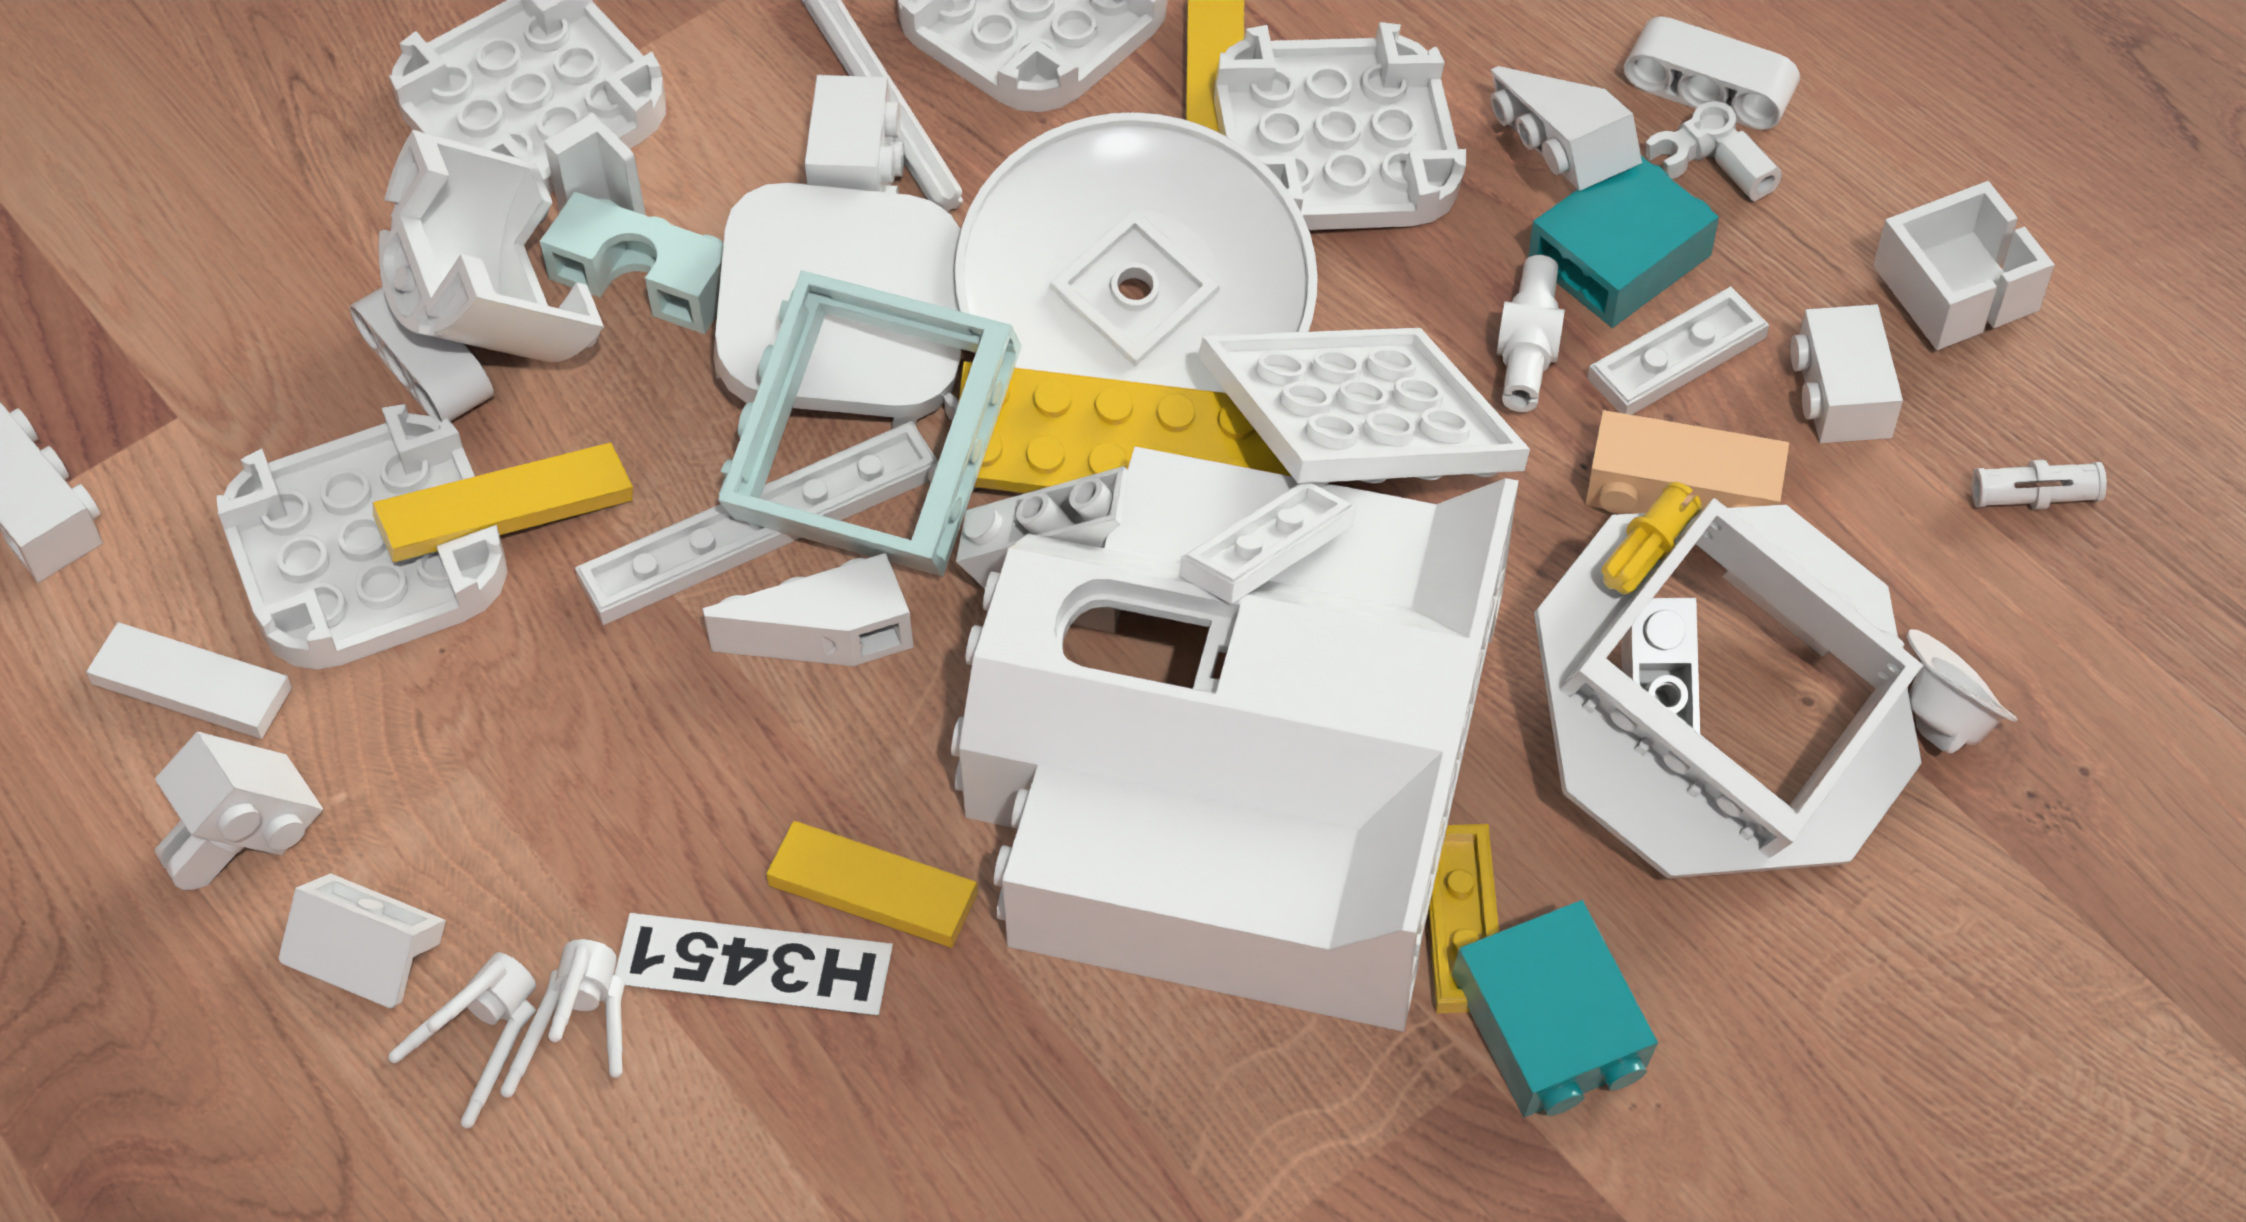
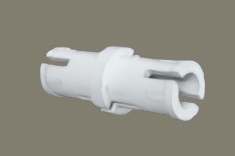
[1971,460,2107,510]

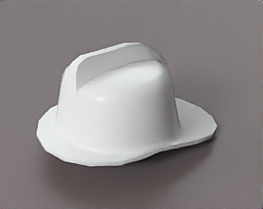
[1906,629,2018,753]

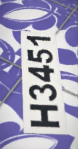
[614,913,893,1016]

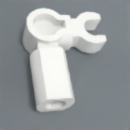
[1646,101,1782,202]

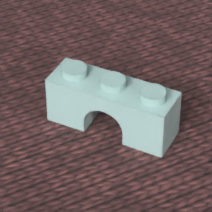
[540,191,724,334]

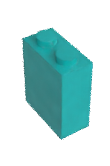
[1528,156,1719,328]
[1451,900,1658,1118]

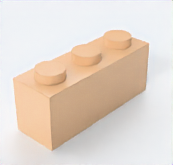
[1586,410,1789,514]

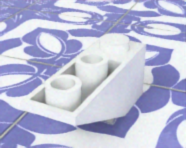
[1490,66,1642,191]
[0,402,103,583]
[956,466,1129,589]
[702,553,914,666]
[1621,598,1700,734]

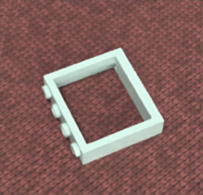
[718,270,1022,577]

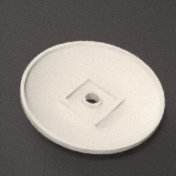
[955,112,1318,393]

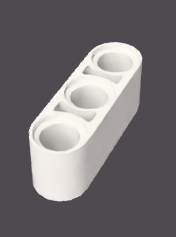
[1624,16,1800,130]
[349,287,494,422]

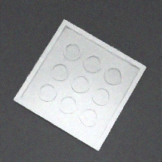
[1198,328,1530,486]

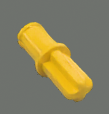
[1601,481,1702,595]

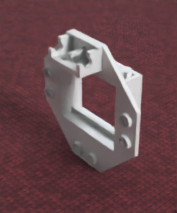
[1534,498,1923,879]

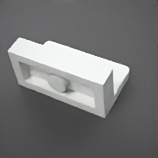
[544,112,646,216]
[279,873,446,1008]

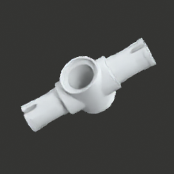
[1497,255,1565,412]

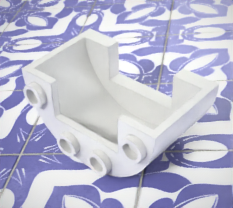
[379,130,604,362]

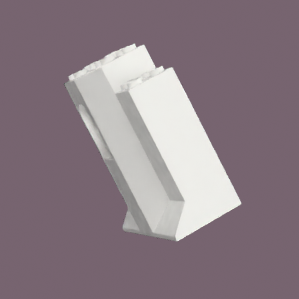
[951,447,1519,1032]

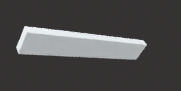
[575,421,938,625]

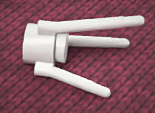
[500,939,625,1098]
[388,952,536,1128]

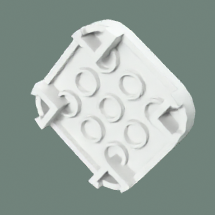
[389,0,666,194]
[897,0,1168,112]
[1214,22,1466,230]
[714,183,961,429]
[216,404,507,670]

